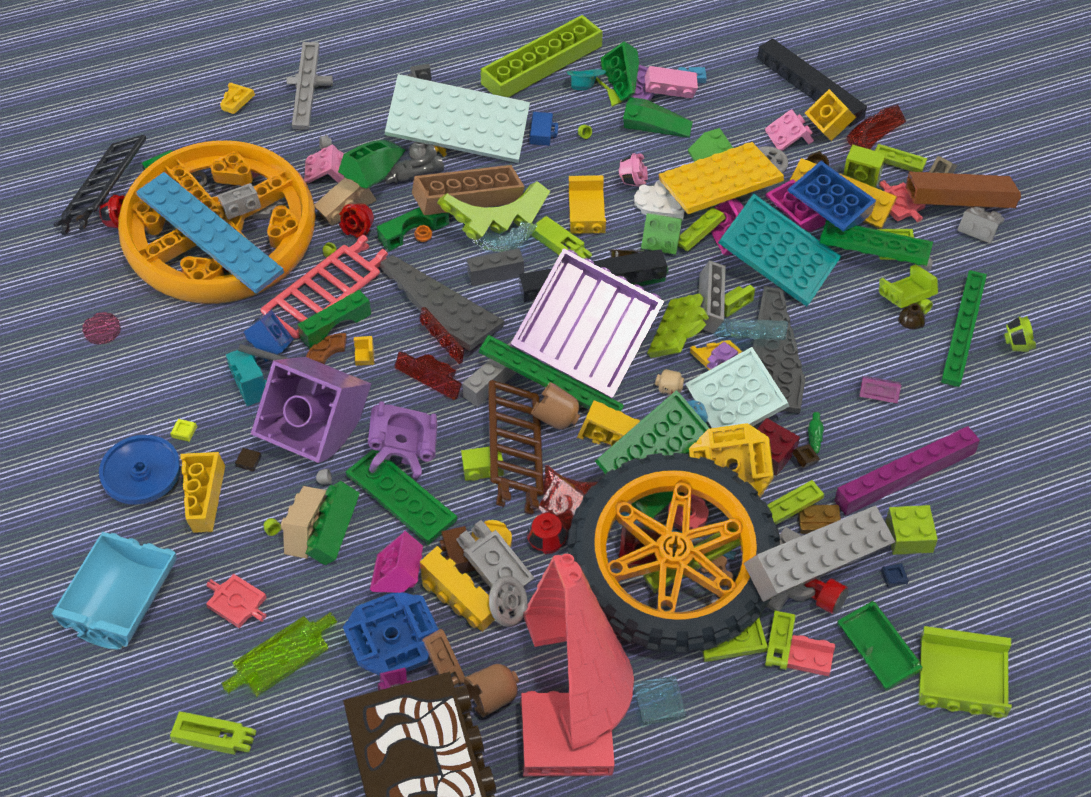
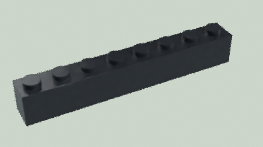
[757,38,867,127]
[519,249,667,303]

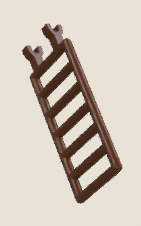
[488,380,544,515]

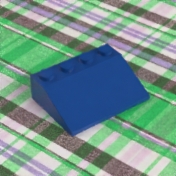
[788,161,876,231]

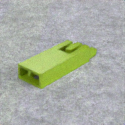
[531,216,592,259]
[170,711,257,755]

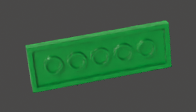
[819,220,933,266]
[346,450,457,545]

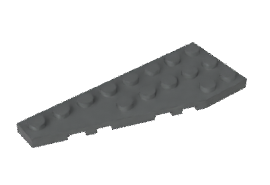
[380,255,504,351]
[753,286,805,414]

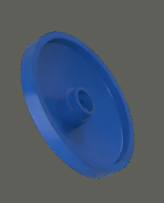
[99,435,181,505]

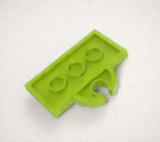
[647,293,709,358]

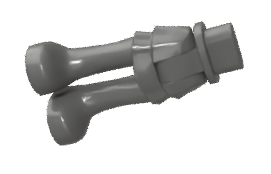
[384,144,444,184]

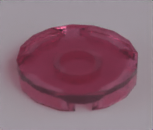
[83,312,121,345]

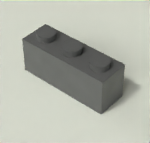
[467,248,524,286]

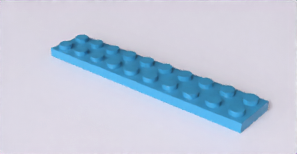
[136,172,284,294]

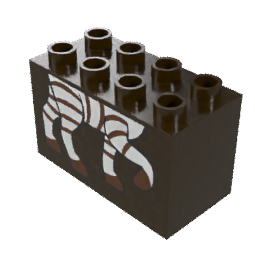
[343,671,497,797]

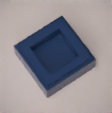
[881,563,909,588]

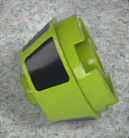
[1004,316,1036,352]

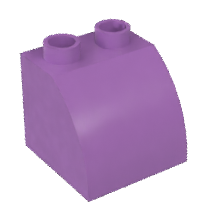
[251,357,371,463]

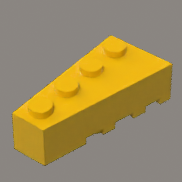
[577,401,640,446]
[180,452,225,533]
[420,546,499,632]

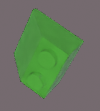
[688,128,733,162]

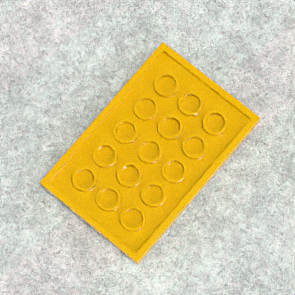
[659,142,784,214]

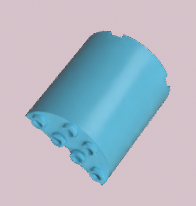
[52,532,177,650]

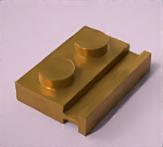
[798,505,841,534]

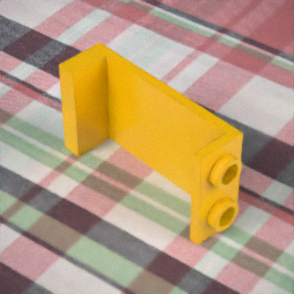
[569,175,606,234]

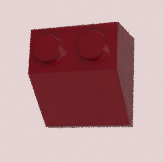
[619,522,661,568]

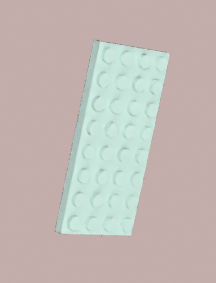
[385,74,530,163]

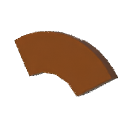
[306,333,347,365]

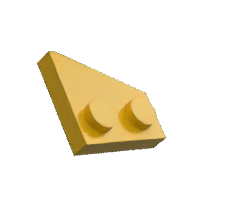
[220,83,255,114]

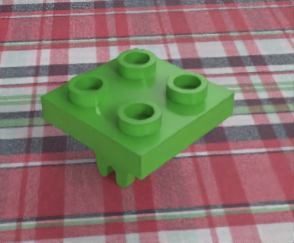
[641,213,682,254]

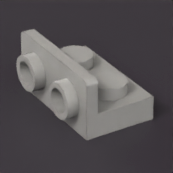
[217,183,261,219]

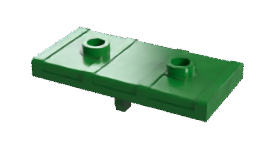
[837,601,923,691]

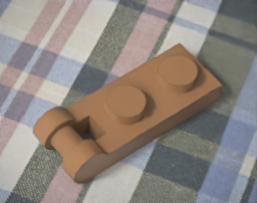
[422,629,466,686]

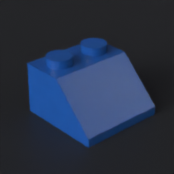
[244,309,294,362]

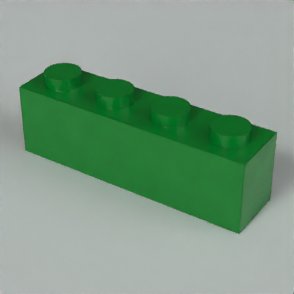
[305,481,360,565]

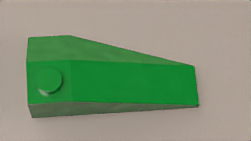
[601,41,639,102]
[623,97,693,138]

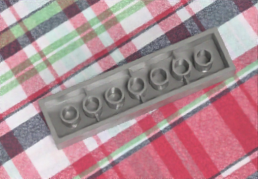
[744,505,895,602]

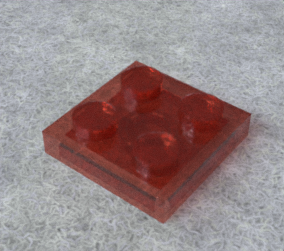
[538,475,585,531]

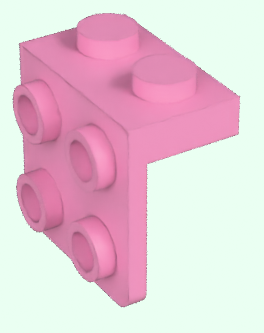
[765,109,814,151]
[304,144,344,184]

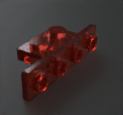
[419,307,465,364]
[394,351,462,400]

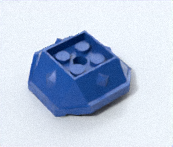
[343,592,439,676]

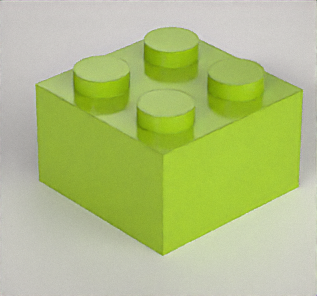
[843,145,886,188]
[885,505,938,555]

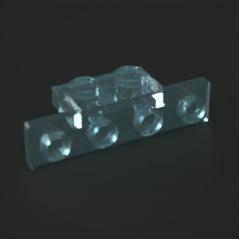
[714,319,788,340]

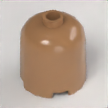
[531,383,580,430]
[463,664,519,717]

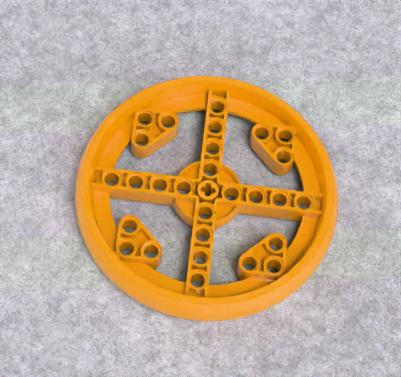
[118,141,315,304]

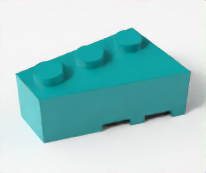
[225,350,267,406]

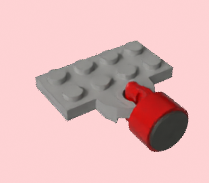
[766,527,849,615]

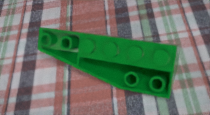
[338,140,406,189]

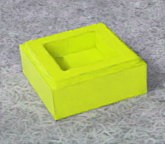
[170,419,197,442]

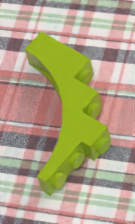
[437,181,550,240]

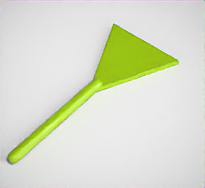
[595,76,622,107]

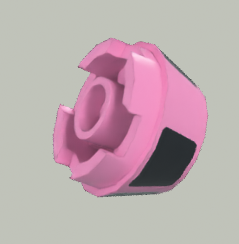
[619,153,648,187]

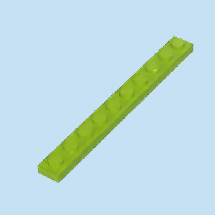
[643,480,824,593]

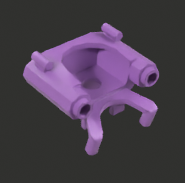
[368,401,437,482]

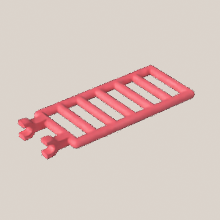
[261,235,388,339]

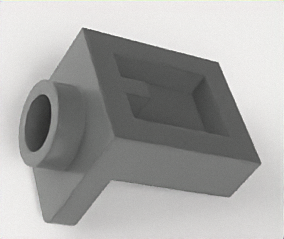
[408,63,431,80]

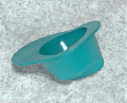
[567,69,606,90]

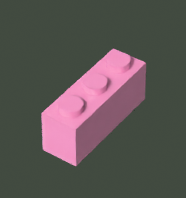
[645,66,698,99]

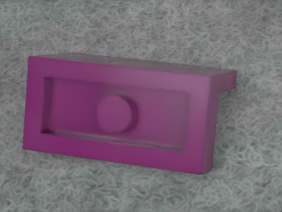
[859,376,901,404]

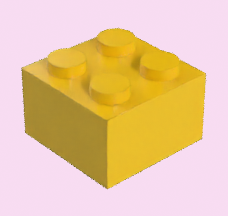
[805,89,856,141]

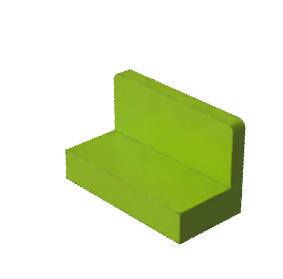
[724,285,755,318]

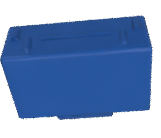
[529,112,559,146]

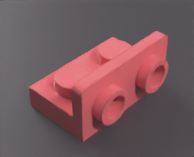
[787,635,835,677]

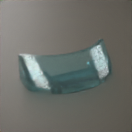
[463,221,537,252]

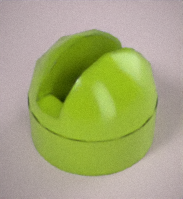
[577,124,592,139]
[322,242,337,258]
[917,299,933,315]
[263,518,281,536]

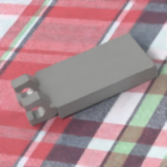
[456,520,534,598]

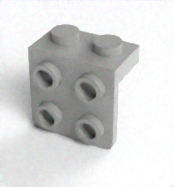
[957,206,1005,244]

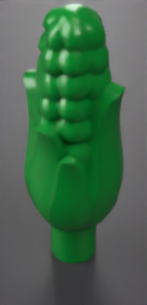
[808,412,824,454]

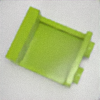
[879,264,938,308]

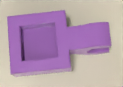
[707,342,738,369]

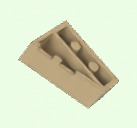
[314,178,376,226]
[281,486,326,559]

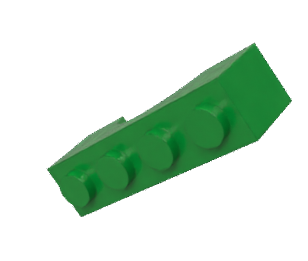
[376,207,449,252]
[297,290,371,349]

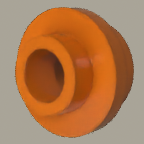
[414,225,432,242]

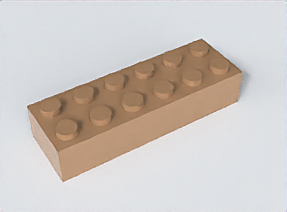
[412,165,525,215]

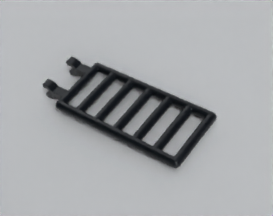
[53,135,146,235]

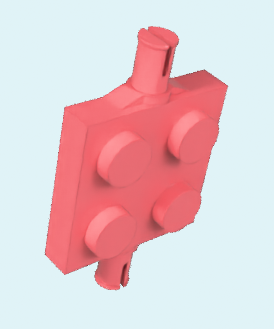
[879,180,926,222]
[206,574,267,628]

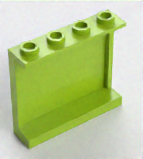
[918,626,1012,718]

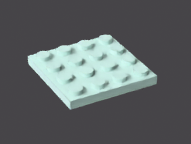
[685,347,789,428]

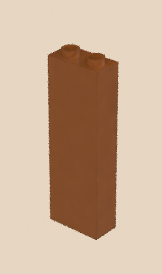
[905,171,1021,208]

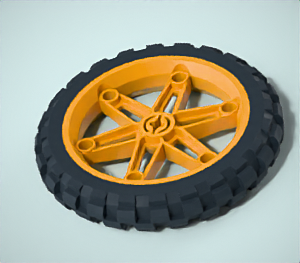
[568,453,781,654]

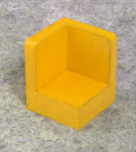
[354,336,374,366]

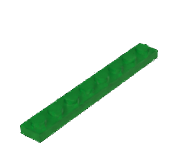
[941,270,987,387]
[479,335,624,411]

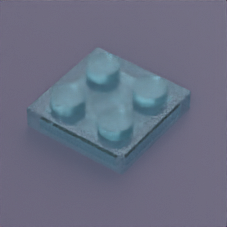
[633,675,686,726]

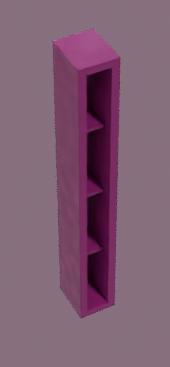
[834,426,980,516]

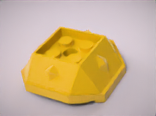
[689,423,774,497]

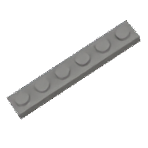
[292,42,320,129]

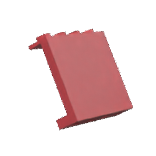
[520,691,615,776]

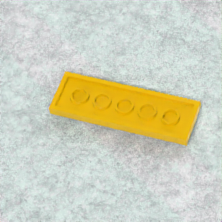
[790,158,897,229]

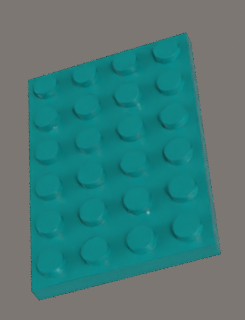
[718,194,841,307]

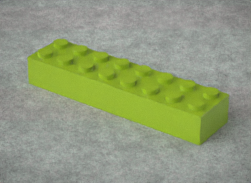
[480,15,603,98]

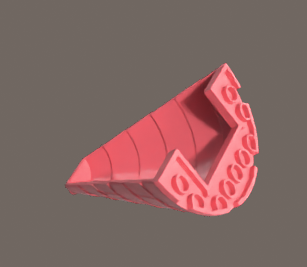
[523,554,634,749]

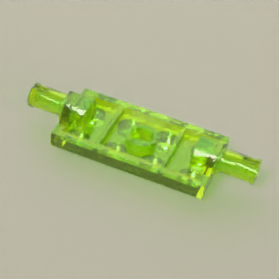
[221,612,337,697]

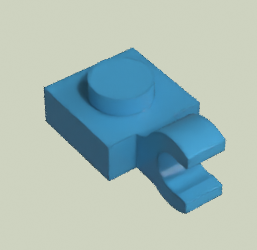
[678,67,707,83]

